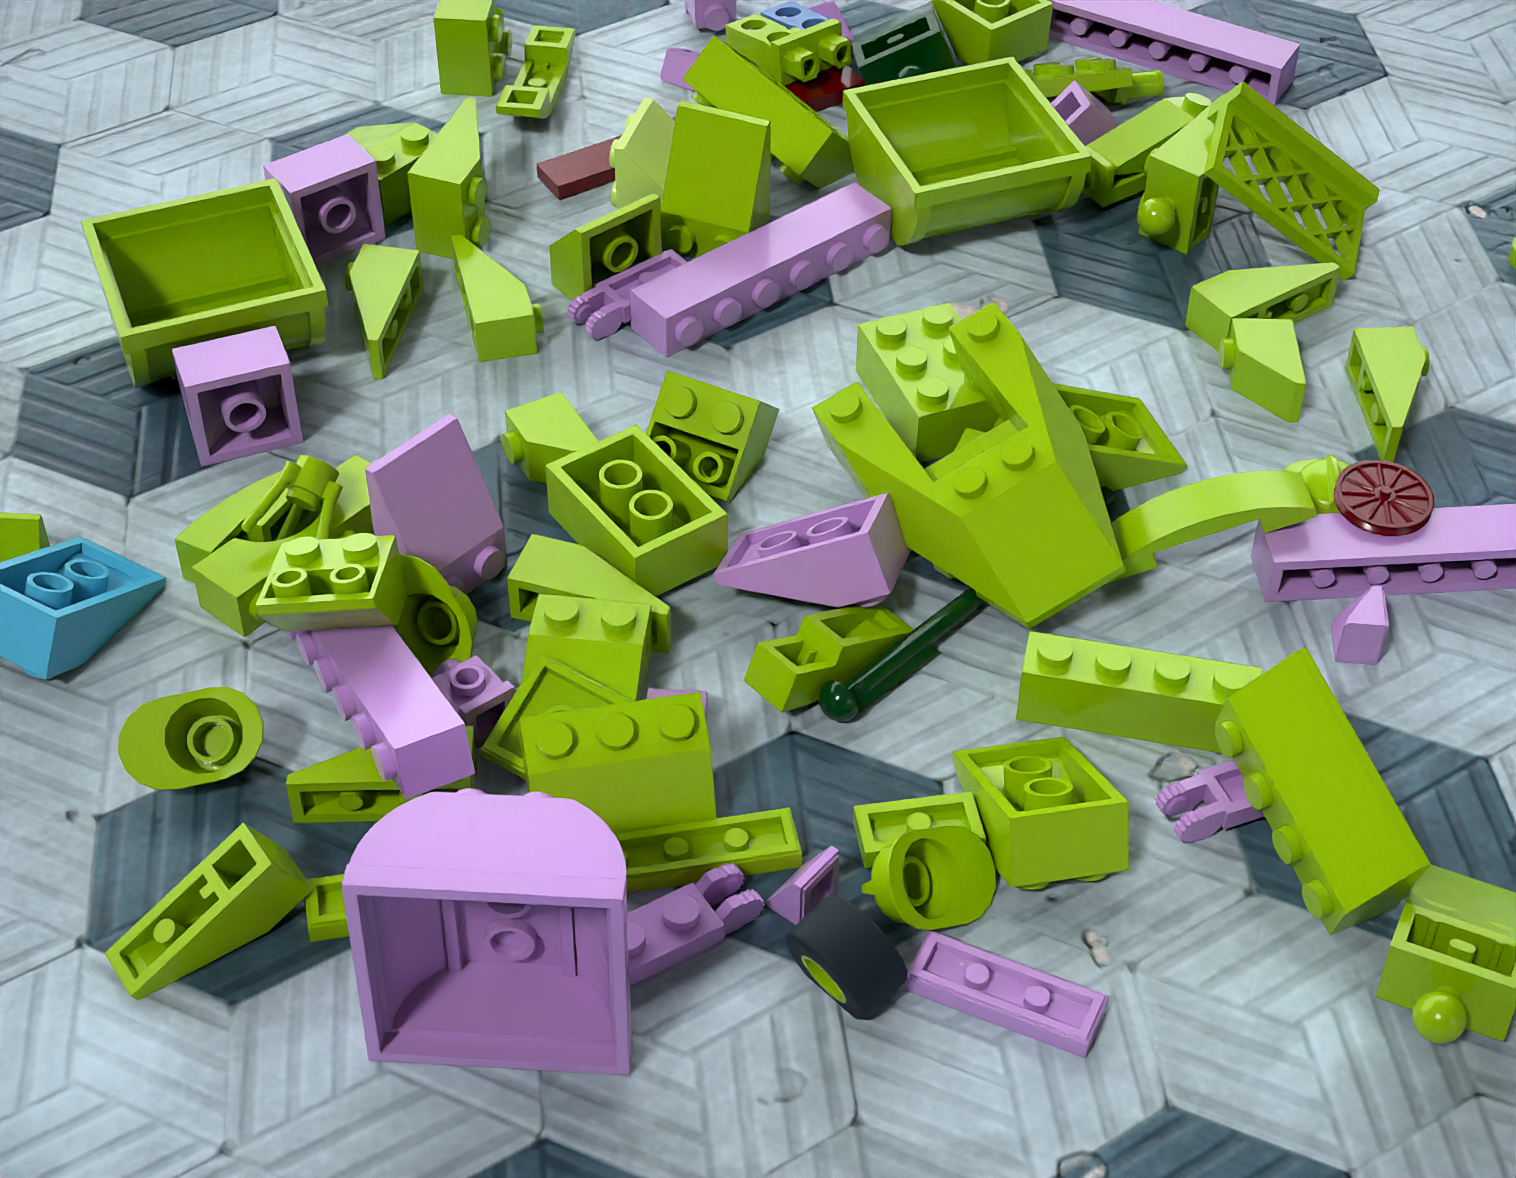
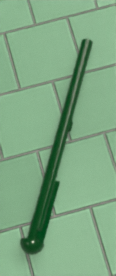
[819,486,1116,722]

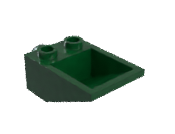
[851,2,956,86]

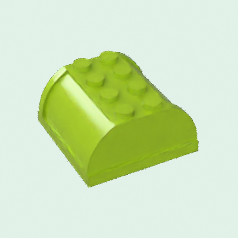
[843,57,1092,245]
[81,178,329,388]

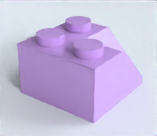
[263,134,386,266]
[172,326,303,467]

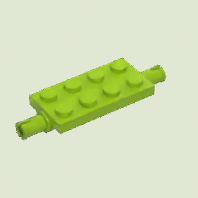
[1024,57,1164,106]

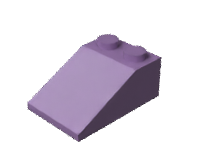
[365,414,508,595]
[713,492,910,607]

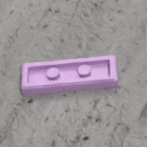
[904,930,1109,1058]

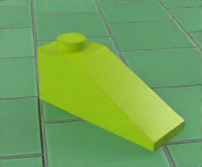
[1088,93,1212,175]
[451,234,544,362]
[345,244,424,380]
[1185,262,1341,352]
[1345,326,1430,462]
[507,534,672,654]
[286,725,478,823]
[104,822,313,1000]

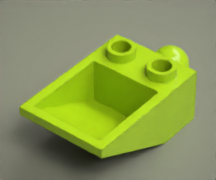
[1137,94,1225,255]
[1375,865,1516,1044]

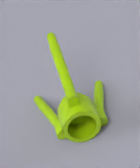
[241,455,343,540]

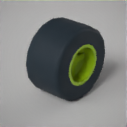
[786,895,908,1020]

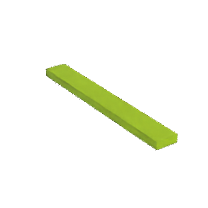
[305,807,802,942]

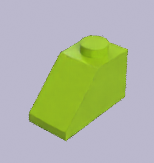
[1219,318,1307,423]
[501,392,598,484]

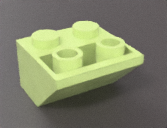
[609,97,675,210]

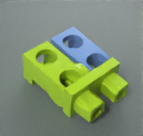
[725,1,852,86]

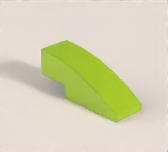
[174,460,324,583]
[743,603,914,713]

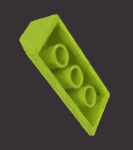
[682,35,855,189]
[1016,631,1262,753]
[1214,647,1431,935]

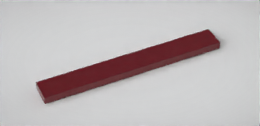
[536,66,865,200]

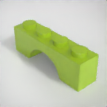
[191,454,374,638]

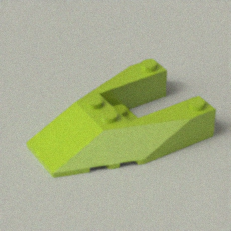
[812,302,1125,629]

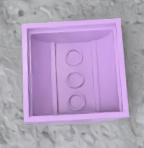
[342,788,633,1075]

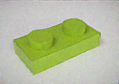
[853,791,986,868]

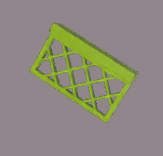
[1204,81,1380,281]

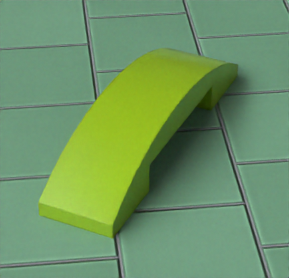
[496,25,575,119]
[1106,470,1318,584]

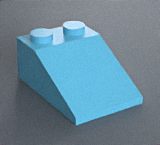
[0,536,166,680]

